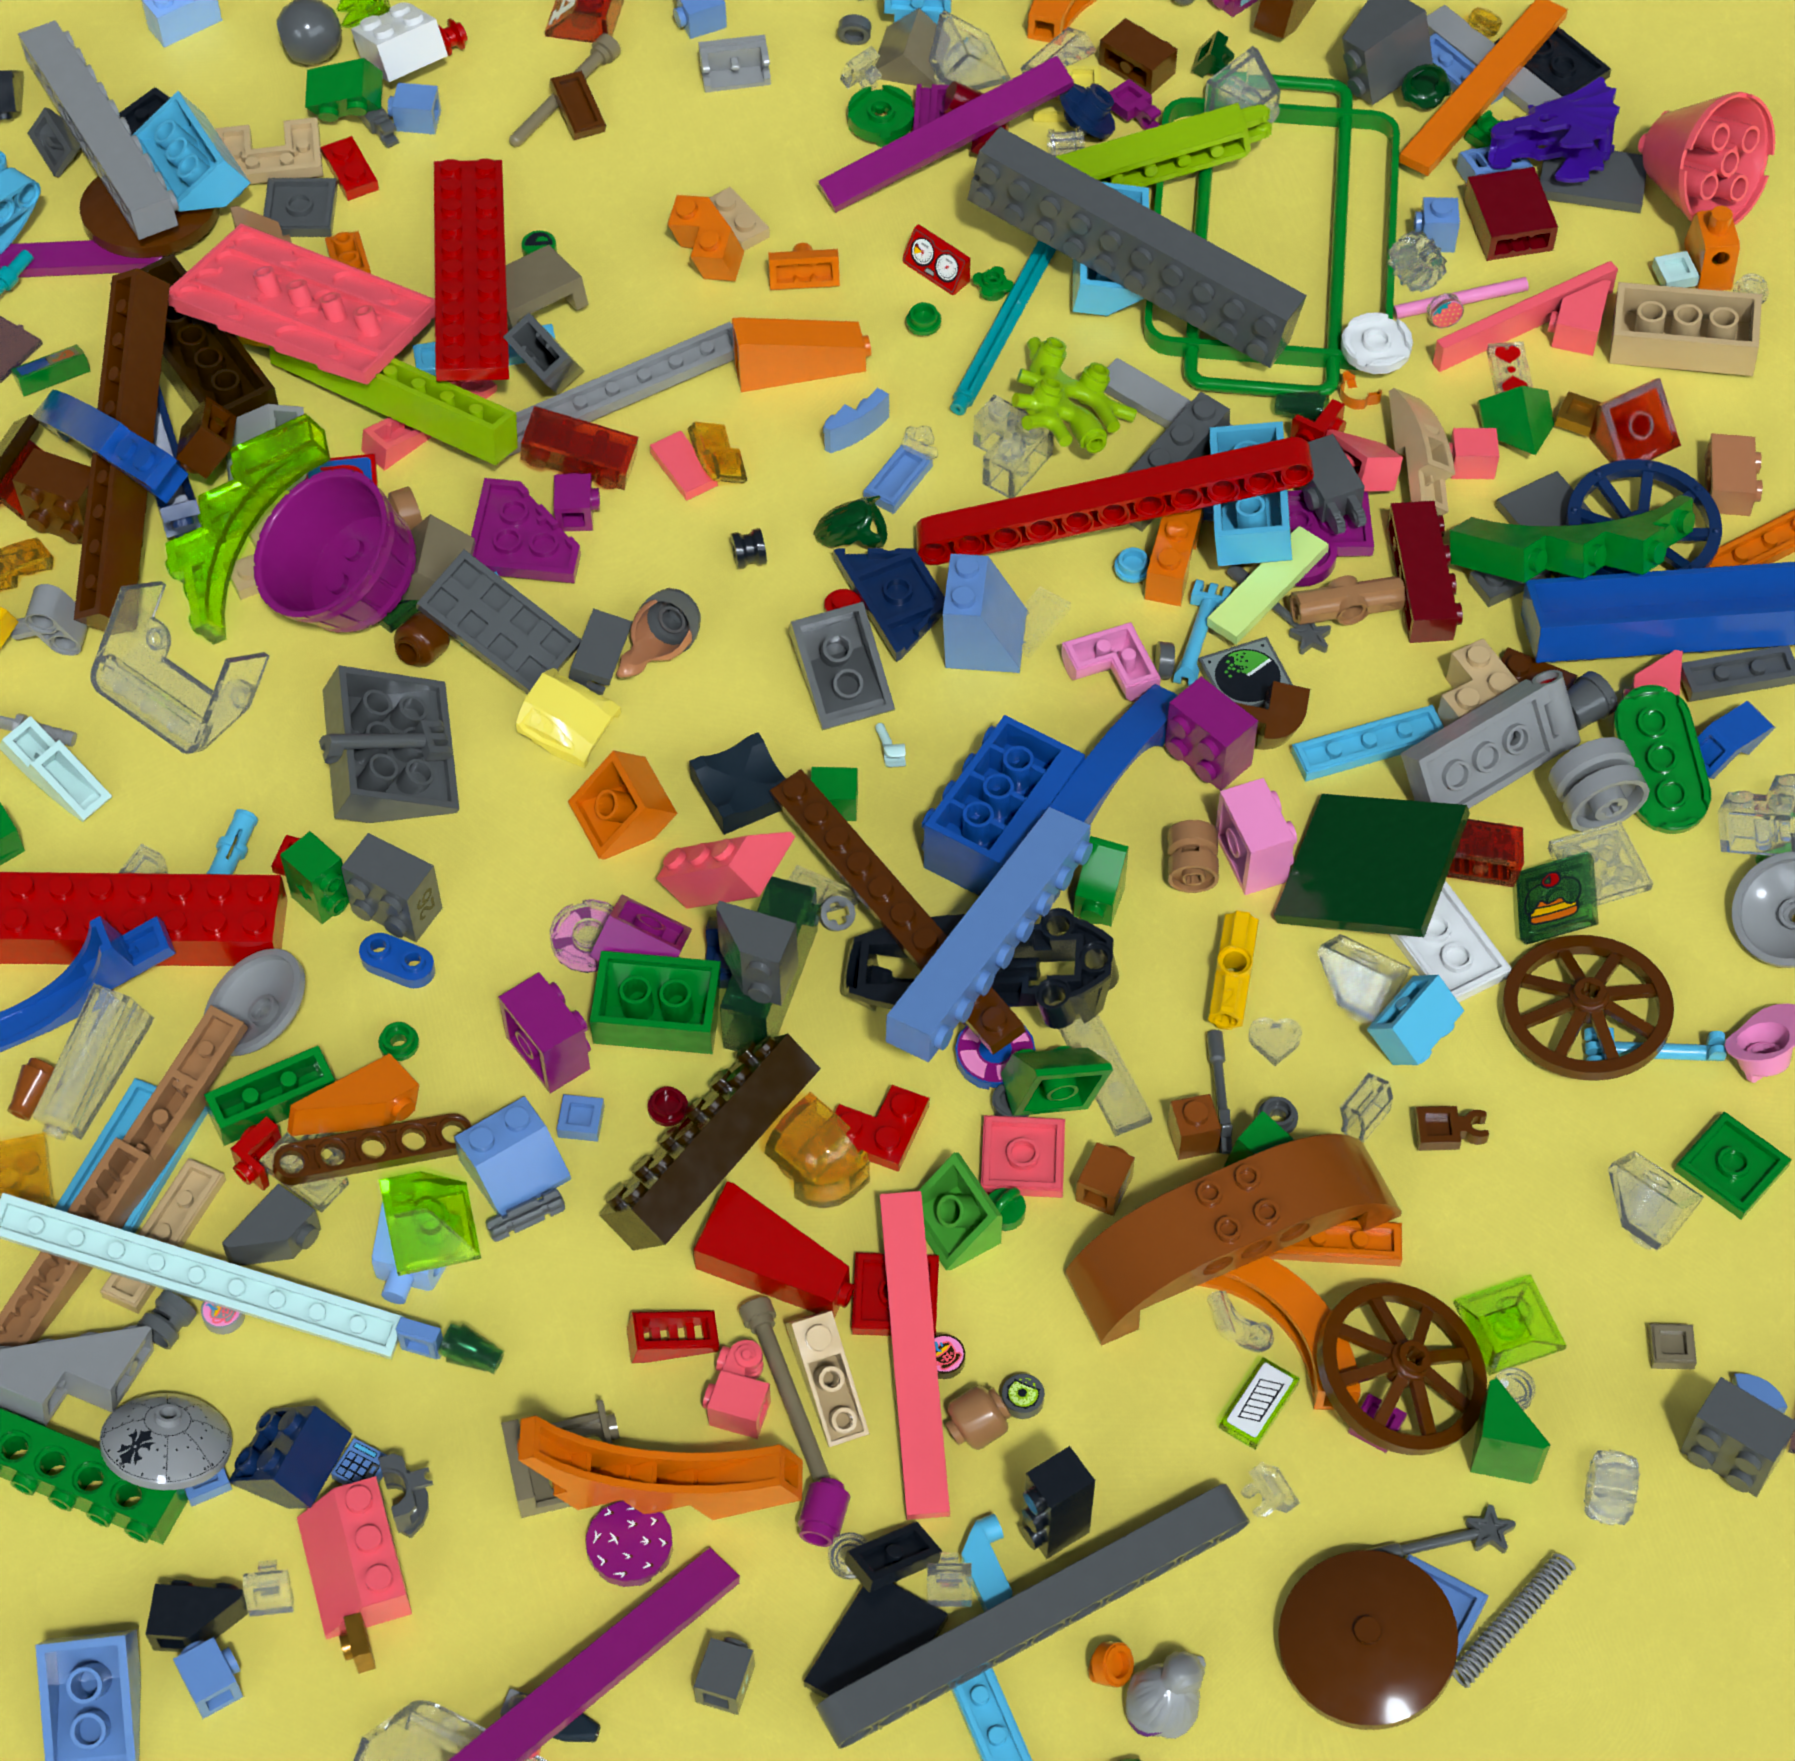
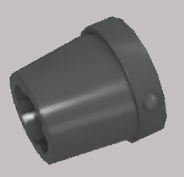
[1567,671,1618,731]

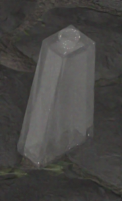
[32,984,154,1141]

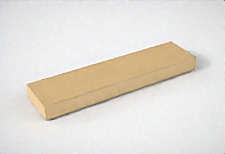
[100,1158,226,1314]

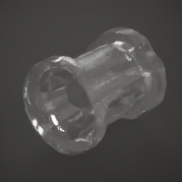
[1047,127,1085,157]

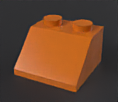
[568,750,678,860]

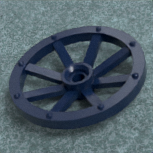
[1565,459,1722,575]

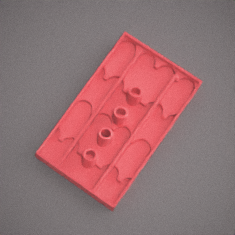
[168,224,435,385]

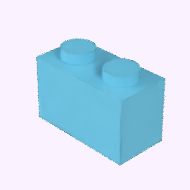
[1367,975,1464,1065]

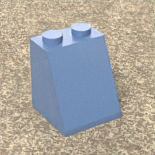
[943,554,1027,673]

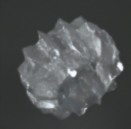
[1388,231,1447,292]
[1583,1450,1640,1526]

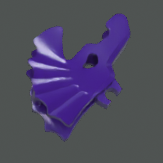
[1488,77,1620,183]

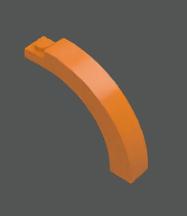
[1198,1256,1361,1410]

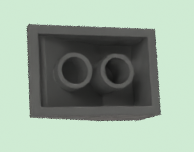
[789,602,895,731]

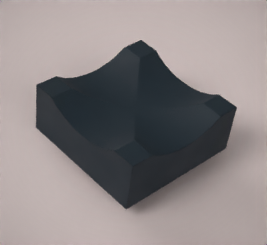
[689,732,786,835]

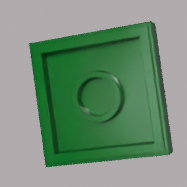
[1674,1111,1792,1220]

